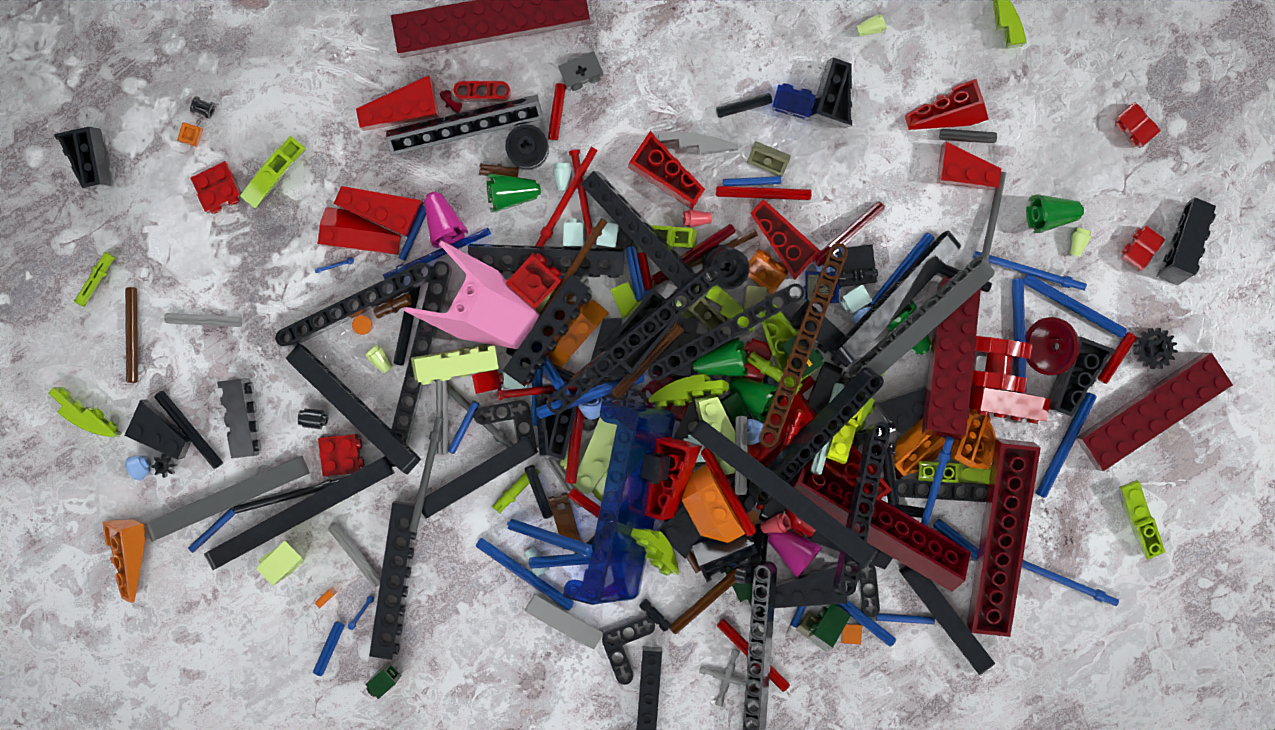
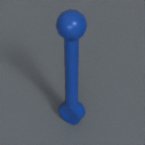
[314,257,354,273]
[348,596,374,630]

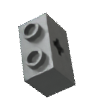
[558,51,603,91]

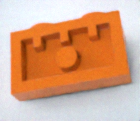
[748,249,789,294]

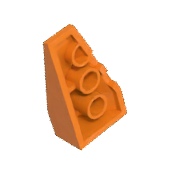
[102,519,146,603]

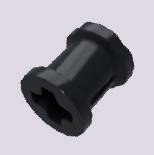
[190,96,216,119]

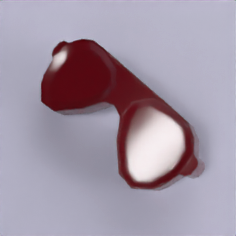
[439,90,462,114]

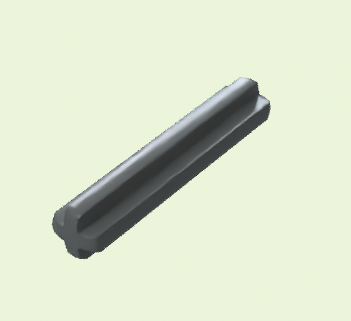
[939,129,997,143]

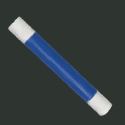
[786,606,806,637]

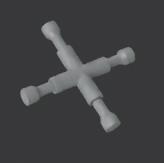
[699,649,756,707]

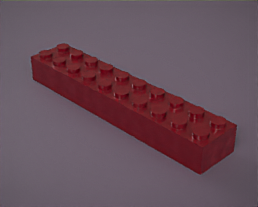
[391,0,591,58]
[967,438,1041,637]
[790,459,971,592]

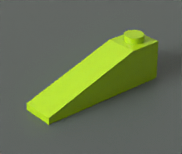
[758,304,818,382]

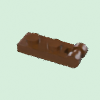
[548,492,581,549]

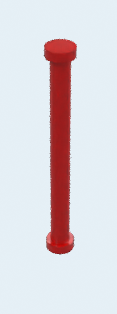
[569,149,597,242]
[497,385,577,401]

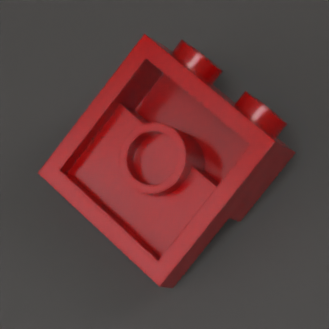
[190,161,242,214]
[506,253,562,309]
[318,433,365,477]

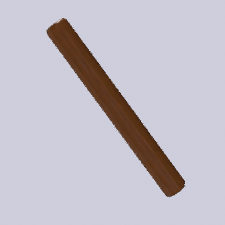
[125,287,138,383]
[611,323,684,399]
[669,567,738,634]

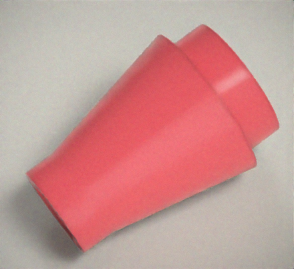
[683,209,712,228]
[761,513,791,533]

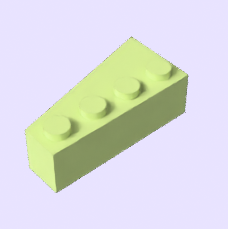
[411,343,499,385]
[694,395,735,475]
[573,409,634,495]
[256,541,304,586]

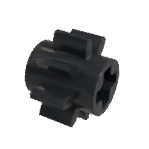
[151,454,178,478]

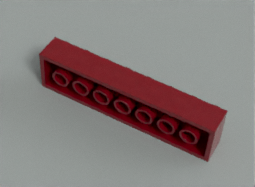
[922,278,981,440]
[1076,353,1233,471]

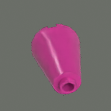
[424,191,468,248]
[767,530,822,577]

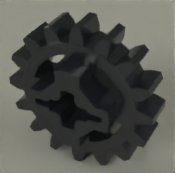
[1133,328,1178,369]

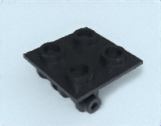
[835,244,878,287]

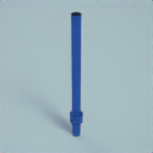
[382,227,491,280]

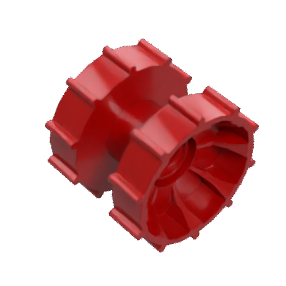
[971,336,1032,393]

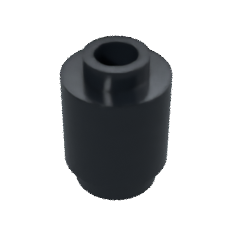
[298,408,328,430]

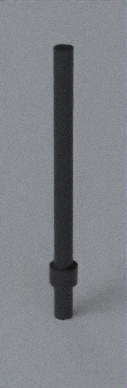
[234,477,345,514]

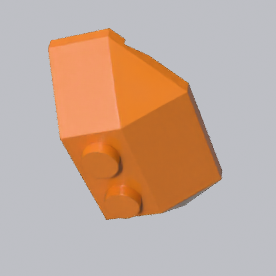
[545,300,609,367]
[951,409,997,469]
[893,418,946,476]
[682,464,746,543]

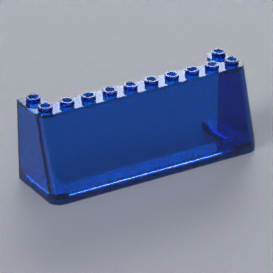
[562,399,675,605]

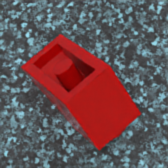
[472,369,504,394]

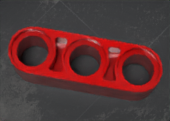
[453,81,511,102]

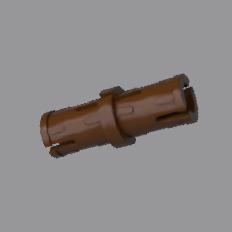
[479,163,519,177]
[373,293,413,319]

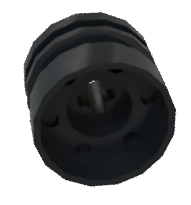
[702,244,750,289]

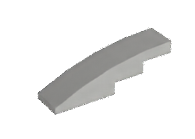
[658,132,739,155]
[525,594,604,649]

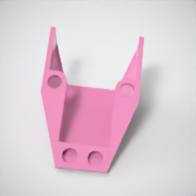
[404,241,540,349]

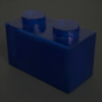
[771,83,816,121]

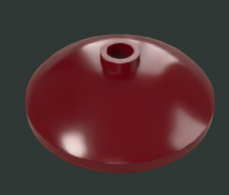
[1025,317,1080,375]

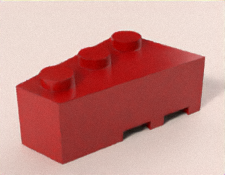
[936,141,1002,190]

